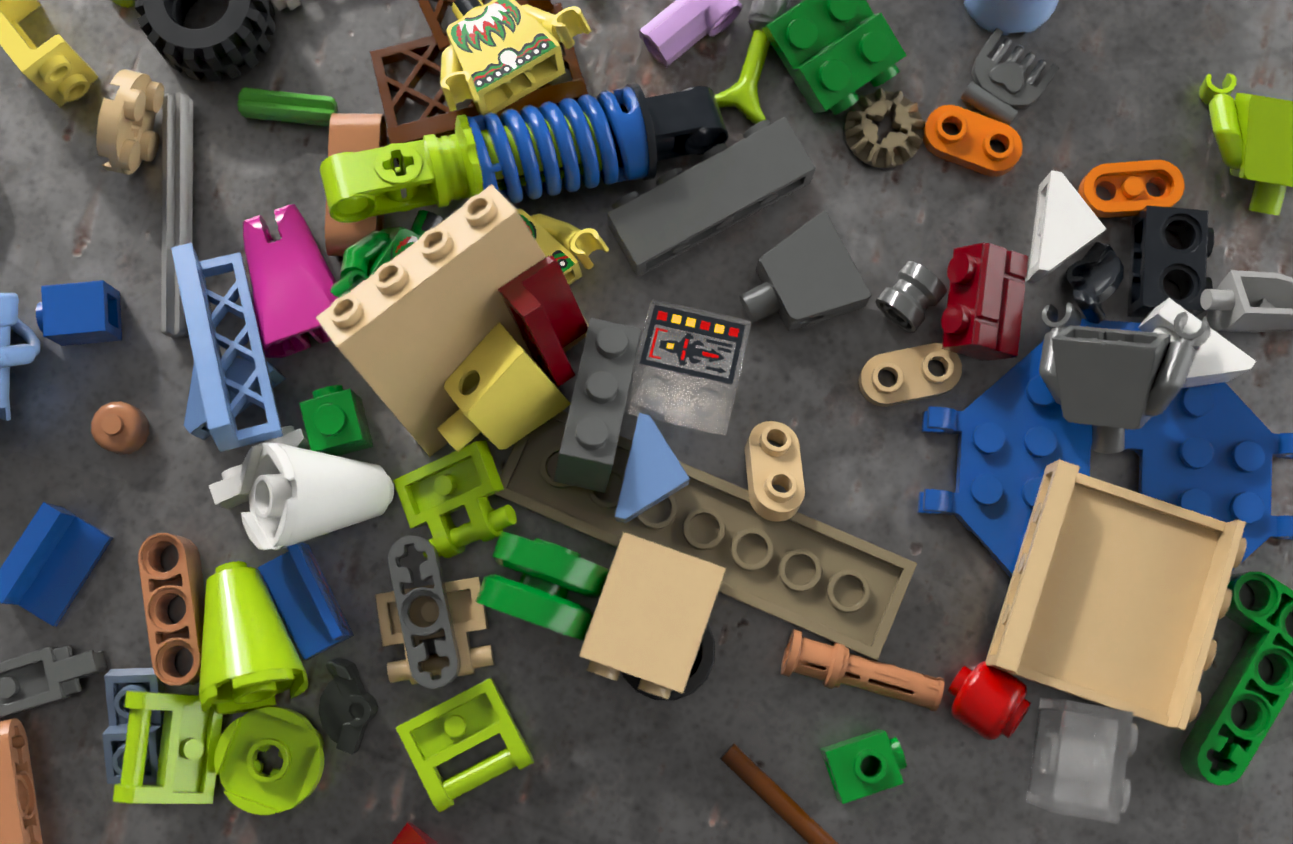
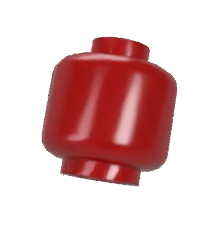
[948,661,1032,740]

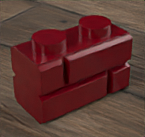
[941,243,1029,361]

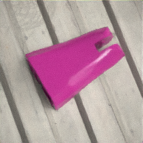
[243,204,338,358]

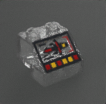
[624,299,751,436]

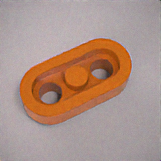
[923,105,1023,177]
[1078,160,1185,218]

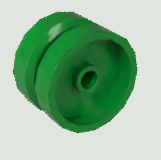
[475,531,610,641]

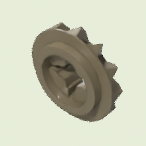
[844,88,925,168]

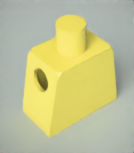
[437,322,571,452]

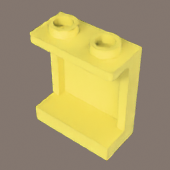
[0,0,98,107]

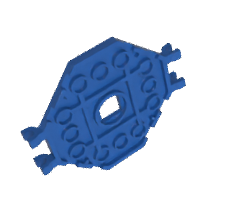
[918,319,1293,578]

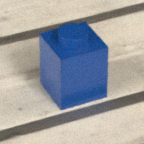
[36,280,122,346]

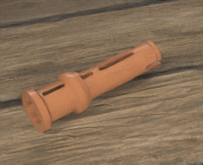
[781,629,945,712]

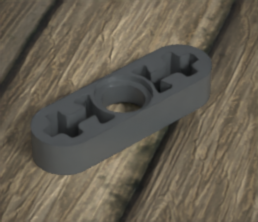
[388,535,461,689]

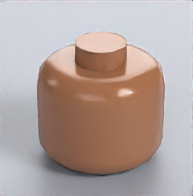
[91,402,149,455]

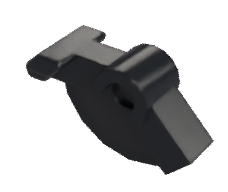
[1066,242,1124,324]

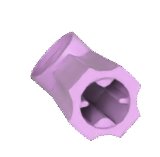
[639,0,743,67]

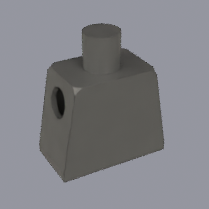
[739,211,872,331]

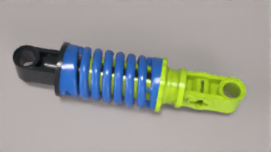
[320,83,729,223]

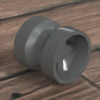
[875,261,947,333]

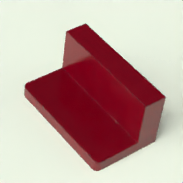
[498,255,588,387]

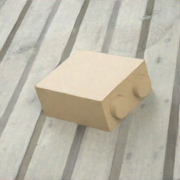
[579,532,726,699]

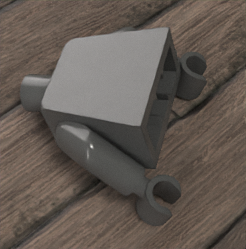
[1039,303,1211,453]

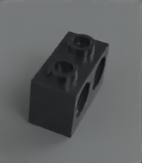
[1127,206,1215,318]

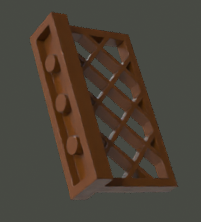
[370,2,588,164]

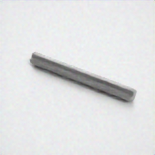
[161,92,193,338]

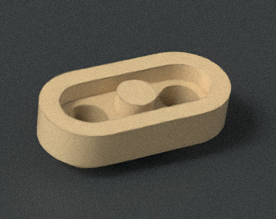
[858,343,962,407]
[745,421,805,522]

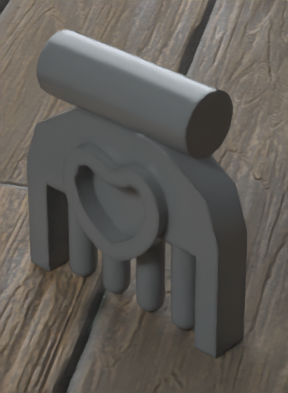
[961,28,1059,125]

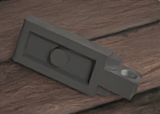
[0,645,108,719]

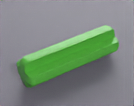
[238,88,338,126]

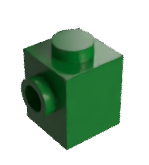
[299,385,373,456]
[820,729,907,804]

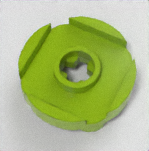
[214,706,325,815]

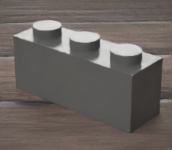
[554,317,641,493]

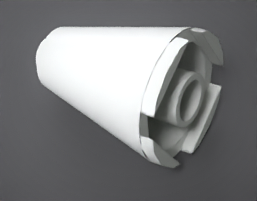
[239,442,394,550]

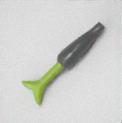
[715,0,792,124]

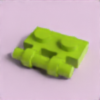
[393,441,517,559]

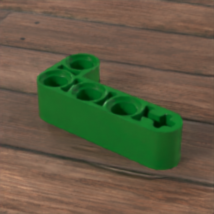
[1180,572,1293,785]

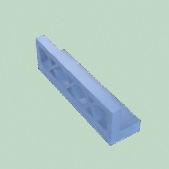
[171,243,283,452]

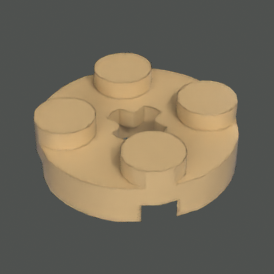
[96,69,164,175]

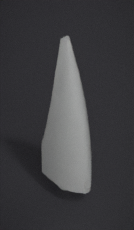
[1200,270,1293,332]

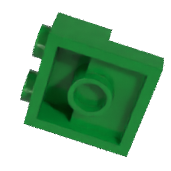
[762,0,907,115]

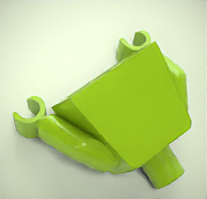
[1199,73,1293,215]

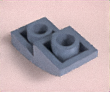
[102,668,165,784]

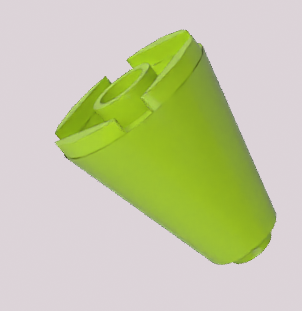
[199,561,308,714]

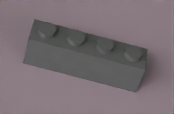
[607,117,816,278]

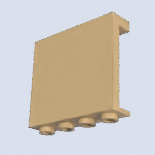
[316,185,589,457]
[985,460,1247,730]

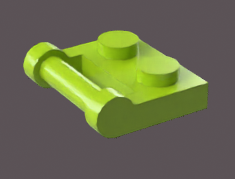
[395,678,534,812]
[113,691,223,804]

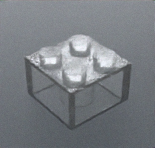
[1026,697,1138,824]

